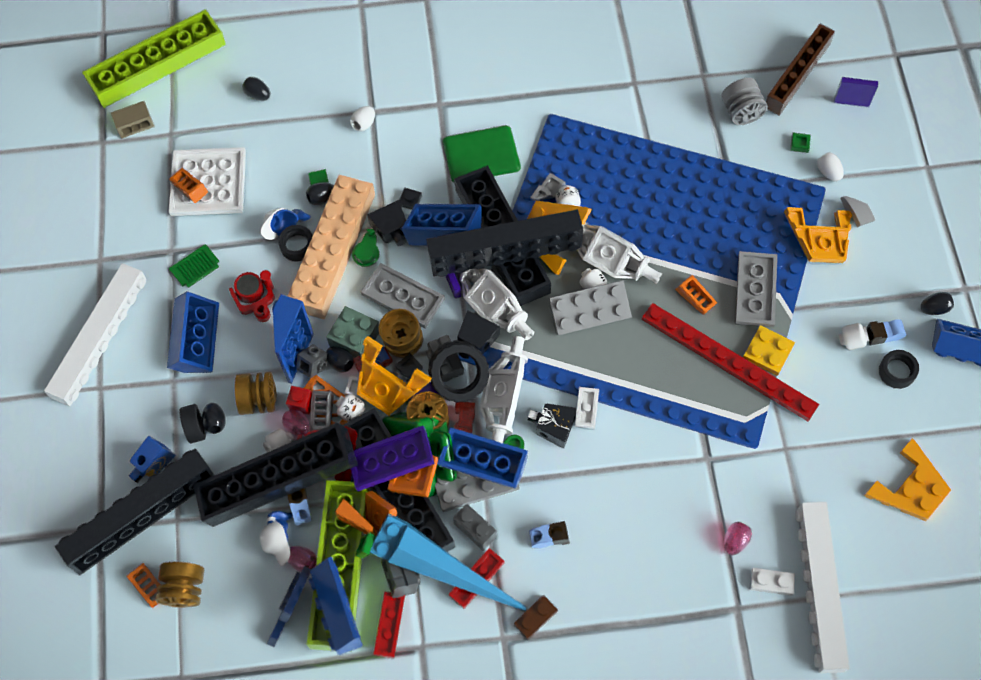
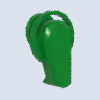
[352,229,380,267]

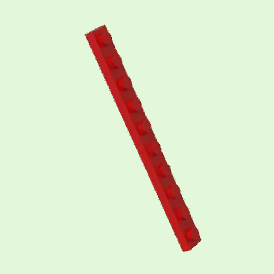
[642,303,820,422]

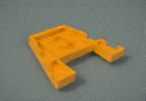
[527,201,592,275]
[784,207,852,263]
[357,336,432,416]
[864,438,951,521]

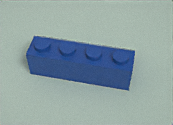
[402,204,482,246]
[167,291,219,373]
[932,318,981,366]
[438,428,528,489]
[309,556,363,655]

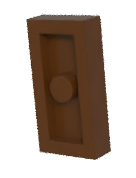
[514,595,558,640]

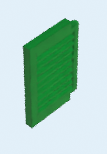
[169,244,220,288]

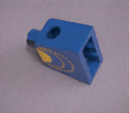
[128,435,176,483]

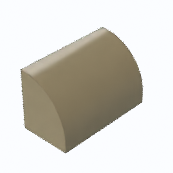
[111,101,155,139]

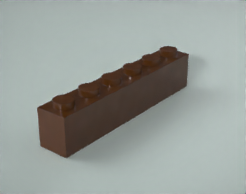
[766,23,835,116]

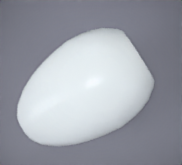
[350,106,375,131]
[817,152,843,181]

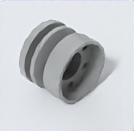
[721,78,768,125]

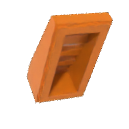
[169,168,208,203]
[675,275,717,315]
[335,499,375,535]
[127,563,161,609]

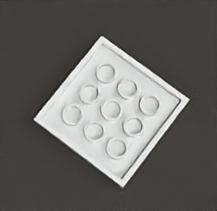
[169,147,246,216]

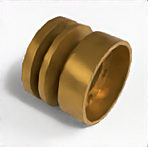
[378,308,423,358]
[235,371,277,415]
[406,391,450,430]
[155,562,204,608]

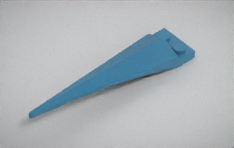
[370,513,527,611]

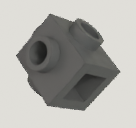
[296,344,328,378]

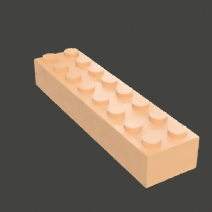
[288,175,375,319]

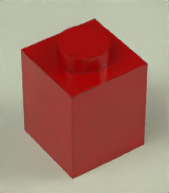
[286,386,312,415]

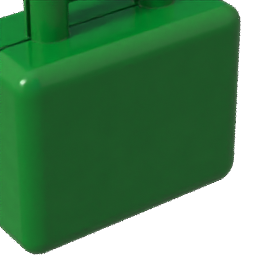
[442,125,521,183]
[382,411,457,498]

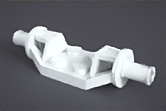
[577,222,662,284]
[460,268,534,340]
[480,336,528,443]

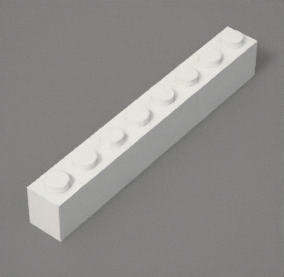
[44,263,146,406]
[796,502,850,673]

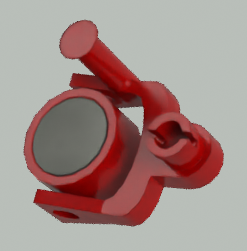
[229,270,275,322]

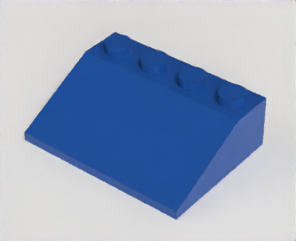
[272,294,314,384]

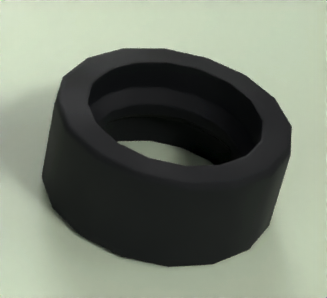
[278,225,313,262]
[879,350,919,389]
[179,404,206,444]

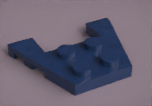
[267,566,312,647]

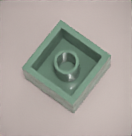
[326,306,379,361]

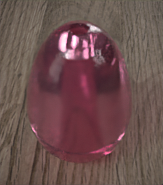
[282,409,310,436]
[724,521,752,555]
[288,546,317,572]

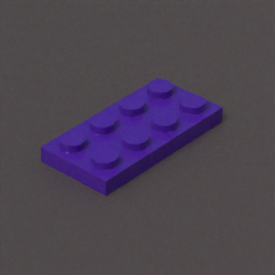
[351,425,434,491]

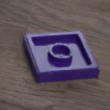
[834,77,878,107]

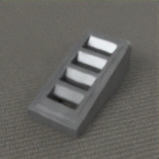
[310,391,334,431]

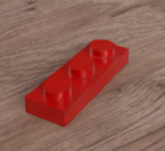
[448,548,505,609]
[373,591,405,659]

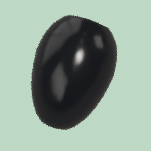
[242,77,271,101]
[306,182,334,205]
[920,292,954,315]
[326,346,354,373]
[202,403,226,434]

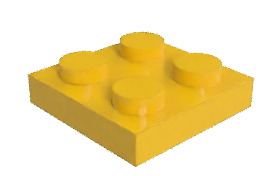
[743,325,795,376]

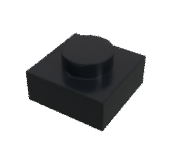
[399,188,422,210]
[396,353,423,381]

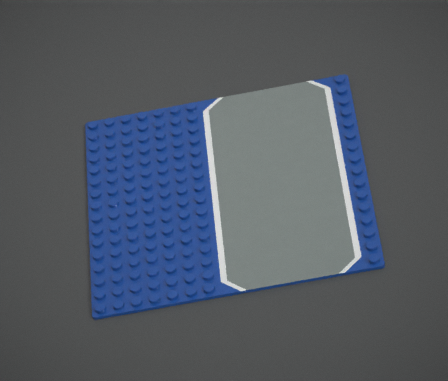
[459,114,826,449]

